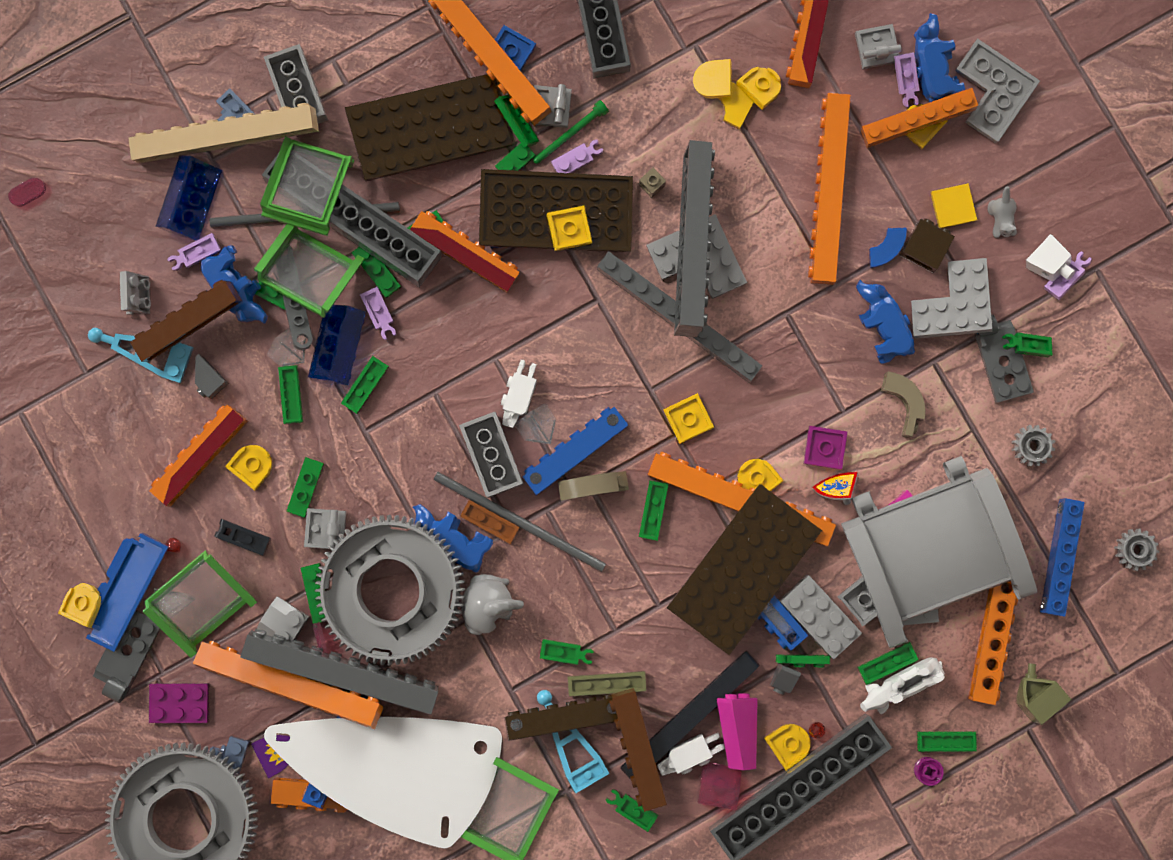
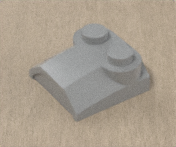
[838,576,877,627]
[257,596,310,642]

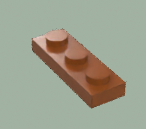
[460,500,520,544]

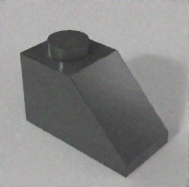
[195,354,229,399]
[770,663,801,695]

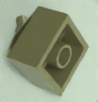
[1016,663,1072,725]

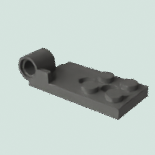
[974,314,1034,403]
[93,610,160,703]

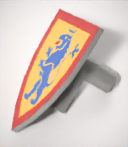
[812,472,858,505]

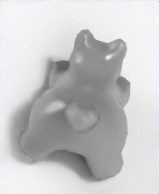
[988,186,1017,238]

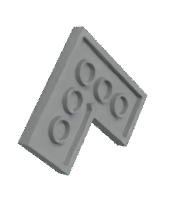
[955,38,1040,143]
[646,214,747,299]
[911,258,992,339]

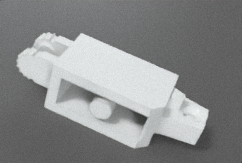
[501,359,537,428]
[657,733,725,776]

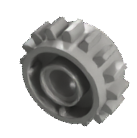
[1011,425,1055,467]
[1114,529,1159,571]

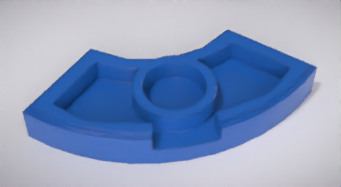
[869,227,907,268]

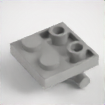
[855,24,901,69]
[530,84,572,128]
[120,271,151,315]
[304,508,347,549]

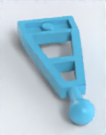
[88,328,193,383]
[537,690,609,793]

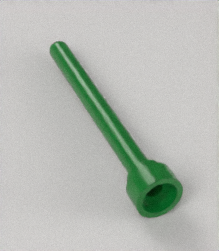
[533,100,609,164]

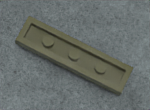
[568,671,646,696]

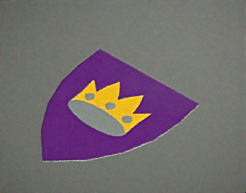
[251,735,290,778]

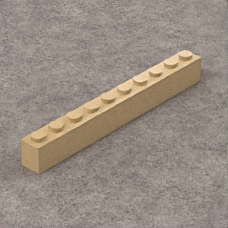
[129,103,319,163]

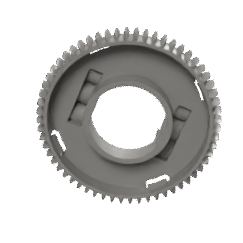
[315,515,465,666]
[105,742,259,860]

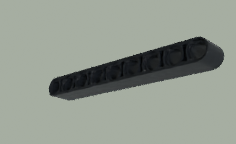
[620,650,760,780]

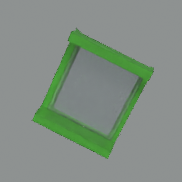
[260,136,354,236]
[254,224,365,318]
[143,550,257,658]
[461,757,559,860]

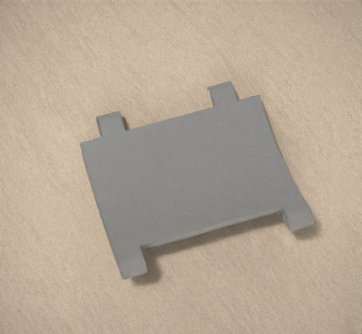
[841,456,1037,648]

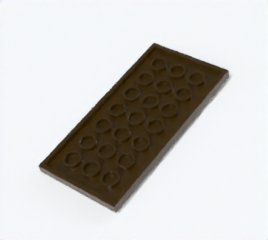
[345,74,512,182]
[479,169,633,252]
[666,484,822,656]

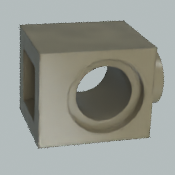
[639,167,666,198]

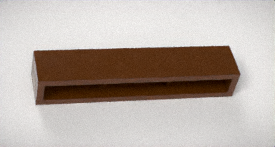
[130,280,242,362]
[609,688,667,812]

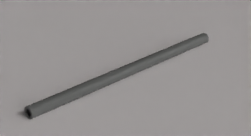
[209,202,400,227]
[433,472,606,572]

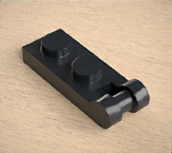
[214,519,271,556]

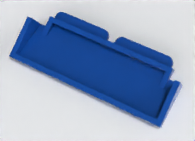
[86,533,169,652]

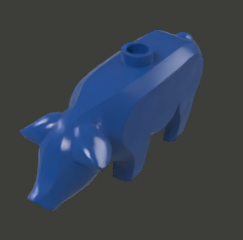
[914,13,965,102]
[201,245,268,324]
[856,280,915,364]
[412,504,493,572]

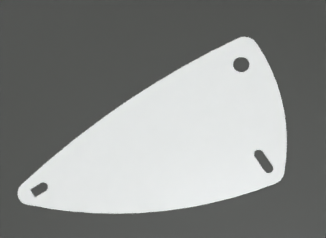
[264,717,502,848]

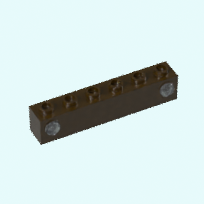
[504,694,618,741]

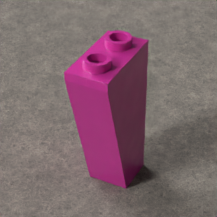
[717,693,757,770]

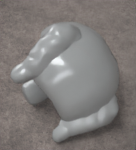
[461,574,524,635]

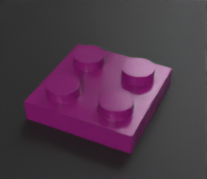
[803,426,848,470]

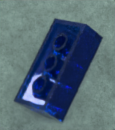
[155,155,222,241]
[308,304,366,386]

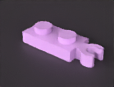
[894,52,919,107]
[551,140,603,173]
[167,233,221,271]
[1044,251,1091,300]
[360,287,396,340]

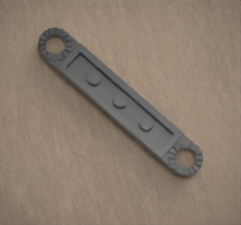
[275,244,312,351]

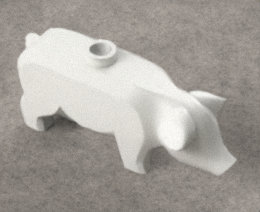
[860,657,945,714]

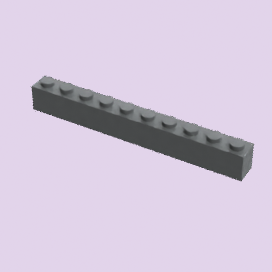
[597,251,762,383]

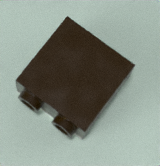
[899,219,955,273]

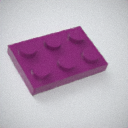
[149,683,209,723]

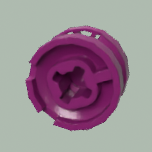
[914,757,944,786]

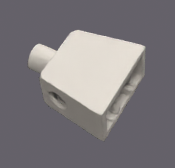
[1026,234,1075,281]

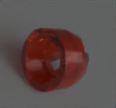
[165,538,181,552]
[808,722,825,738]

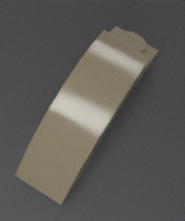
[880,371,925,438]
[558,471,629,501]

